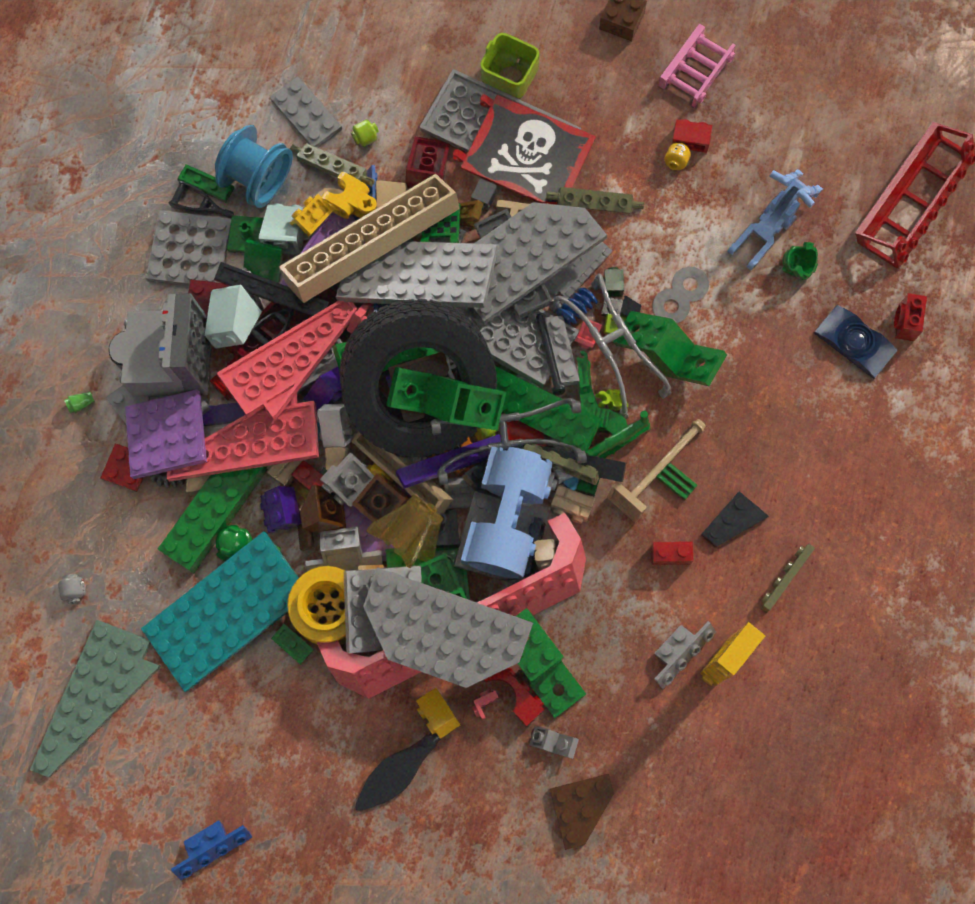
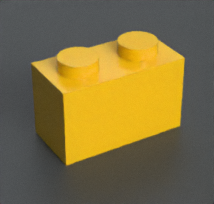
[416,687,460,739]

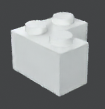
[317,404,358,447]

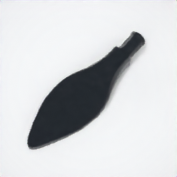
[355,733,443,811]

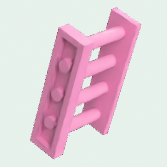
[658,24,736,108]

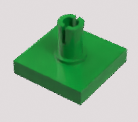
[227,215,264,253]

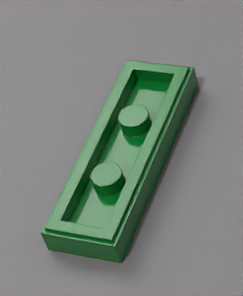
[177,164,234,203]

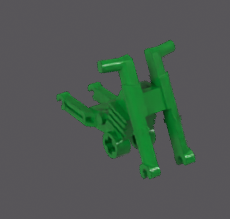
[577,351,651,458]

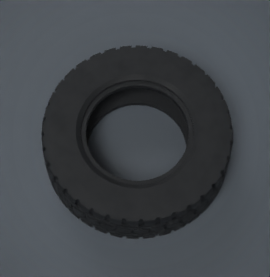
[340,299,497,457]

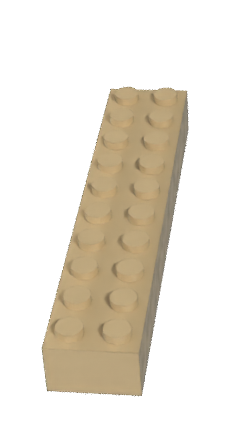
[279,174,460,303]

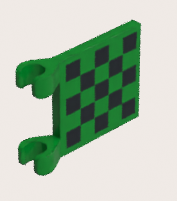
[421,203,461,243]

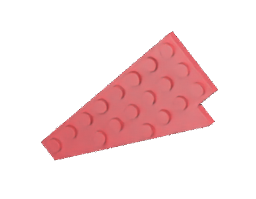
[217,301,358,420]
[167,393,319,481]

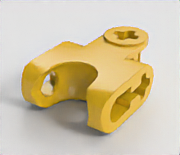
[321,172,377,219]

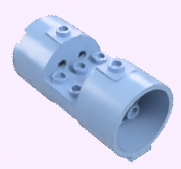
[461,446,553,579]

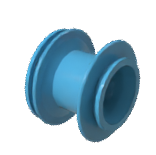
[215,125,293,208]

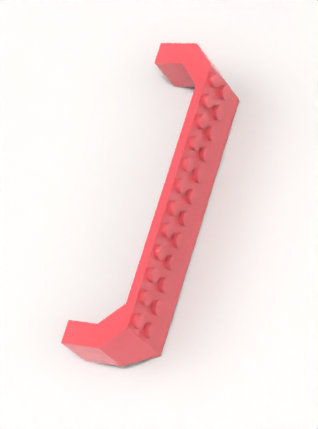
[317,513,586,699]

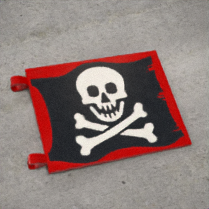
[453,94,596,205]

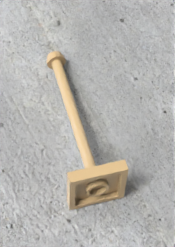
[607,419,706,523]

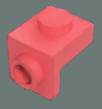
[575,320,602,349]
[472,689,499,720]

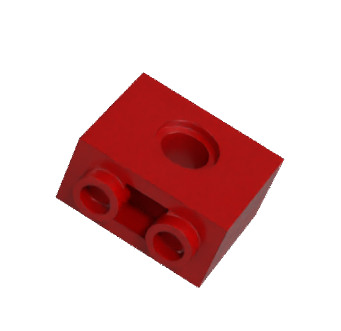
[894,293,927,341]

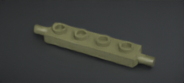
[290,143,375,187]
[546,187,644,214]

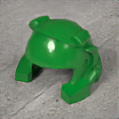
[782,242,818,280]
[215,525,252,561]

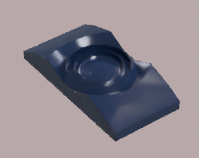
[814,305,898,379]

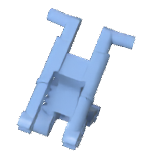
[727,169,823,270]

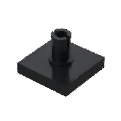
[417,509,460,549]

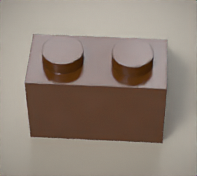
[300,485,347,533]

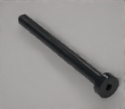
[536,314,566,396]

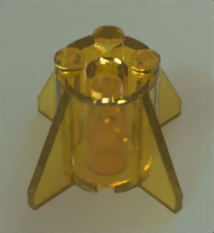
[366,495,443,568]

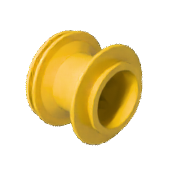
[287,566,346,645]

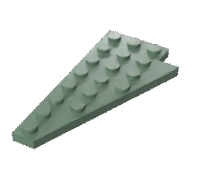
[30,620,161,777]

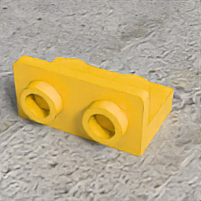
[290,194,334,236]

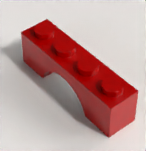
[483,667,544,727]

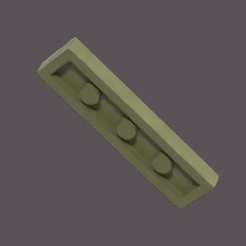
[523,443,599,485]
[760,543,815,613]

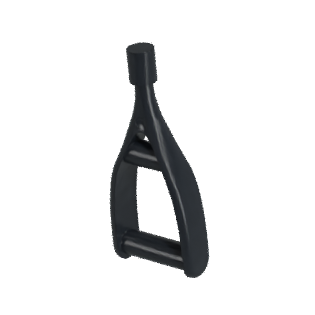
[169,181,234,219]
[249,308,295,345]

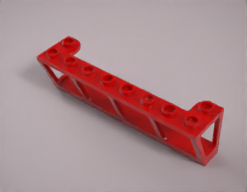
[855,122,975,269]

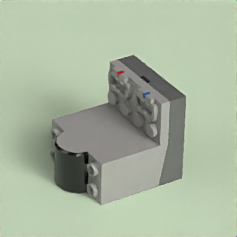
[108,293,212,397]

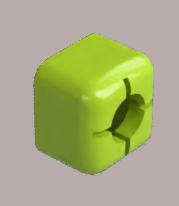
[480,33,539,99]

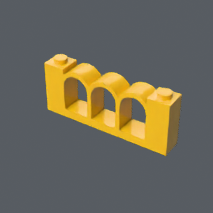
[700,622,765,686]

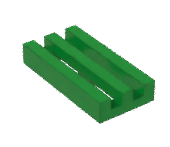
[656,462,698,501]

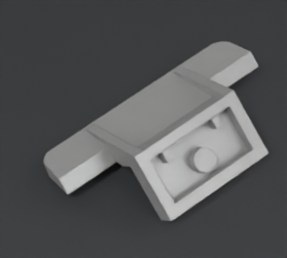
[306,526,383,571]

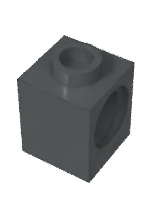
[471,179,497,211]

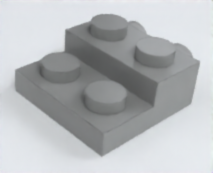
[320,453,374,507]

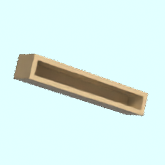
[351,431,454,515]

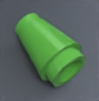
[64,392,95,414]

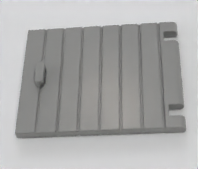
[544,242,613,304]

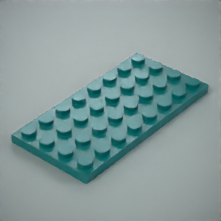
[141,531,299,692]

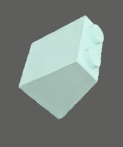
[259,203,304,255]
[205,285,262,348]

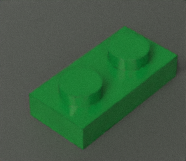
[271,624,314,665]

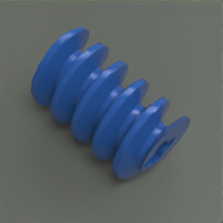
[556,287,598,326]

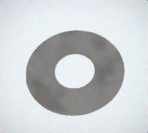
[672,267,709,301]
[653,289,690,323]

